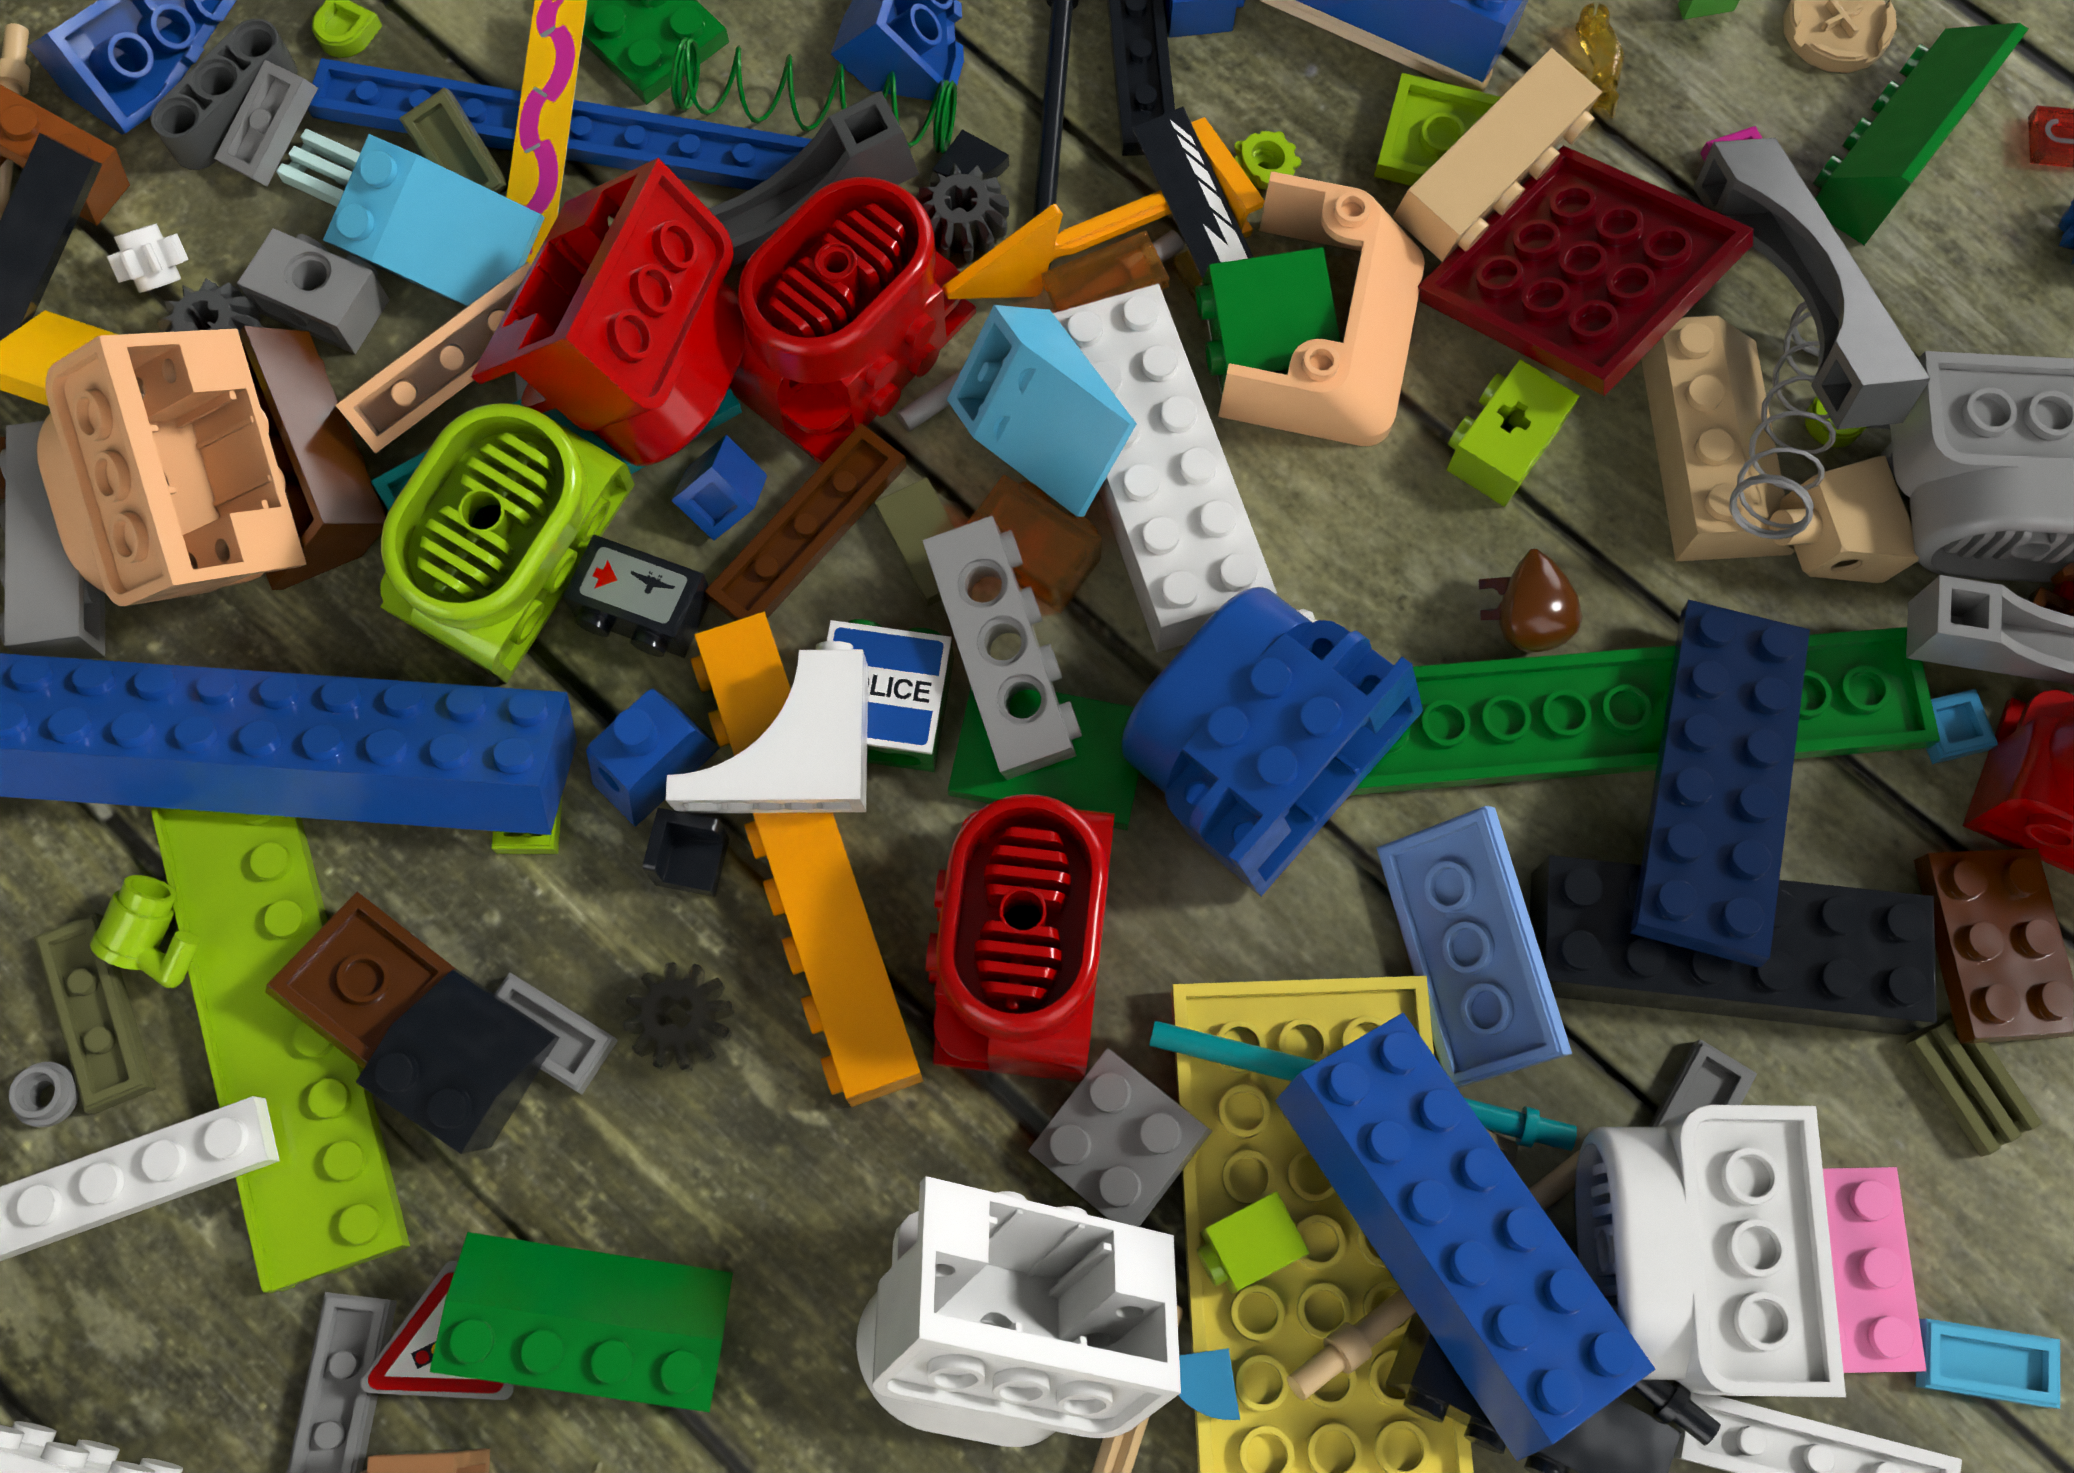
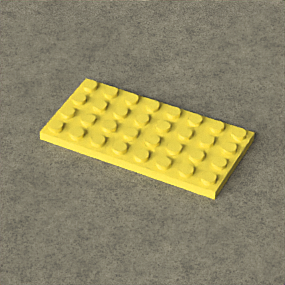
[1171,976,1474,1473]

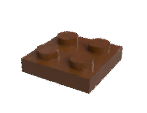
[265,891,457,1069]

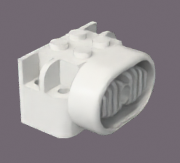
[1575,1105,1846,1397]
[856,1176,1181,1447]

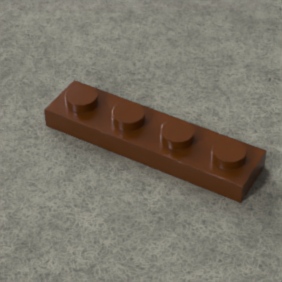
[704,423,907,621]

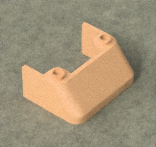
[1218,171,1425,446]

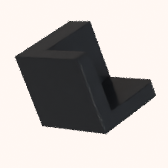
[643,808,730,897]

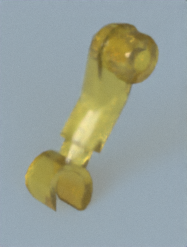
[1575,3,1625,119]

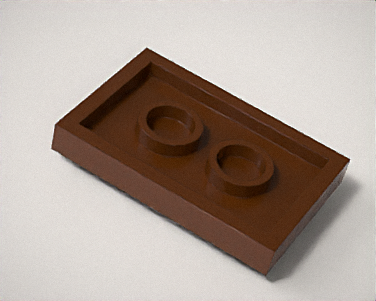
[1913,848,2074,1044]

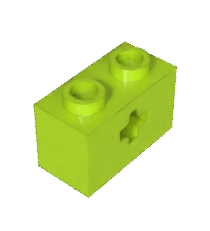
[1446,359,1580,507]

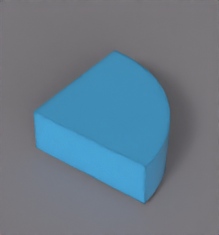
[1178,1348,1240,1420]

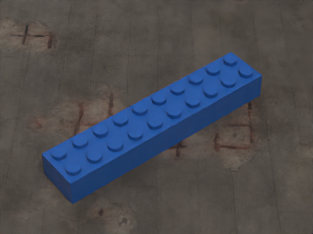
[0,653,577,835]

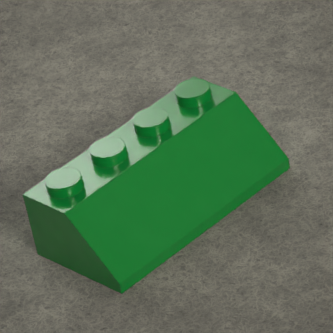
[1813,23,2029,246]
[429,1232,733,1412]

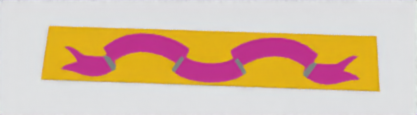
[506,0,587,265]

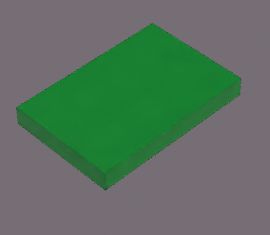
[948,687,1139,831]

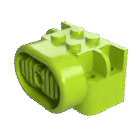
[380,403,635,683]

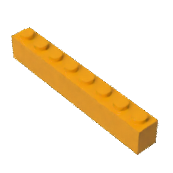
[690,611,924,1107]

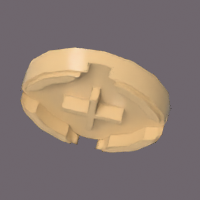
[1783,0,1897,73]

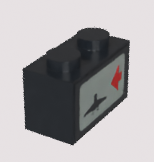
[563,534,710,658]

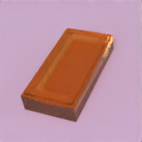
[1041,230,1169,312]

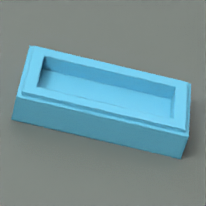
[1915,1318,2060,1409]

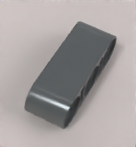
[150,19,298,170]

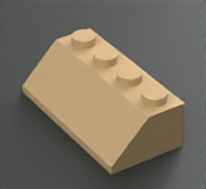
[1641,316,1795,561]

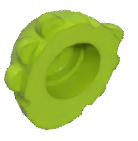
[1234,131,1302,190]

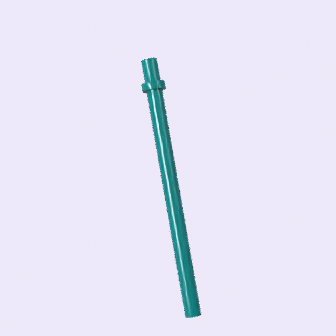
[1149,1021,1577,1151]

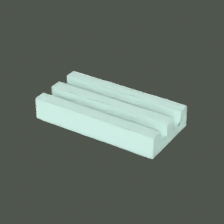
[276,129,360,207]

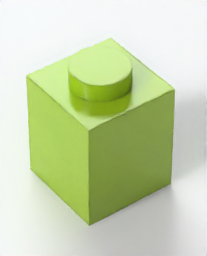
[1197,1191,1310,1294]

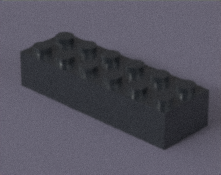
[1530,855,1937,1035]

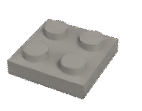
[1028,1048,1212,1227]

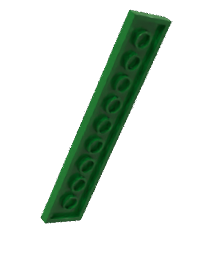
[1350,627,1940,796]

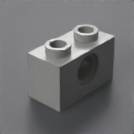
[237,228,390,355]

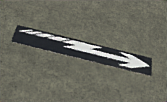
[1132,106,1254,280]

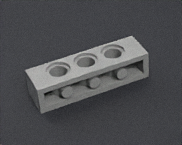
[922,516,1082,780]

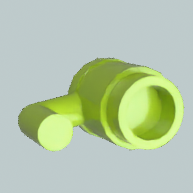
[90,875,200,988]

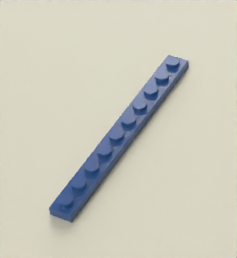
[308,58,812,190]

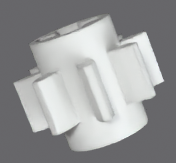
[106,223,189,293]

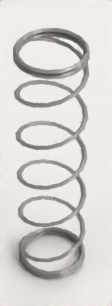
[1729,301,1836,540]

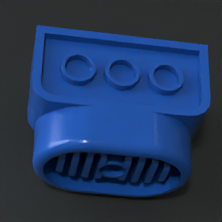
[1121,587,1423,897]

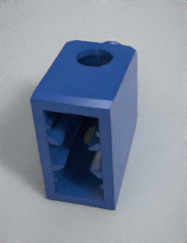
[586,689,720,827]

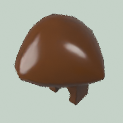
[1479,549,1583,652]

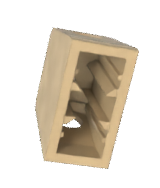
[1769,456,1919,583]

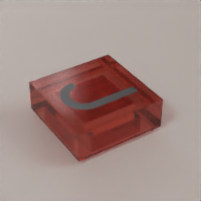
[2028,105,2074,168]

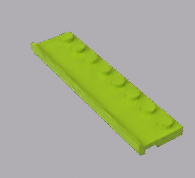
[151,807,410,1293]

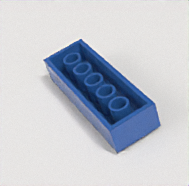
[1275,1013,1656,1461]

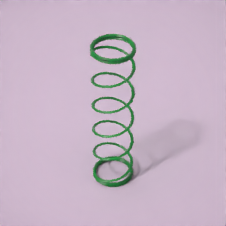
[671,37,957,154]

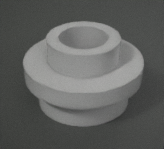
[9,1062,79,1128]

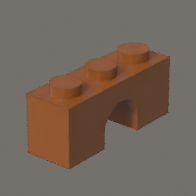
[0,84,130,226]

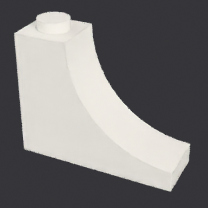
[666,641,868,813]

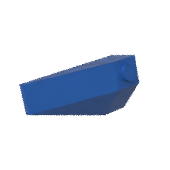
[27,0,237,135]
[831,0,964,101]

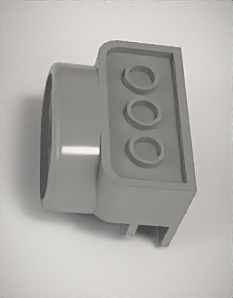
[1867,351,2074,582]

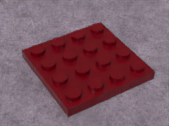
[1418,145,1754,396]

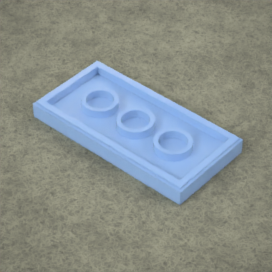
[1377,806,1572,1089]

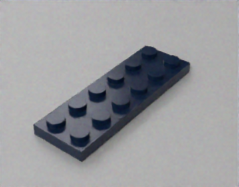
[1631,599,1810,968]

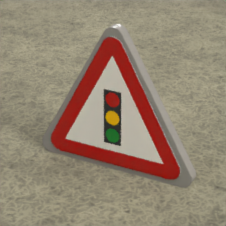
[360,1261,514,1400]

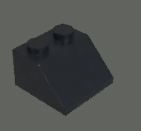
[356,970,560,1154]

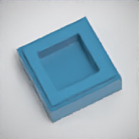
[1926,689,1998,764]

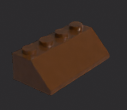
[239,326,386,590]

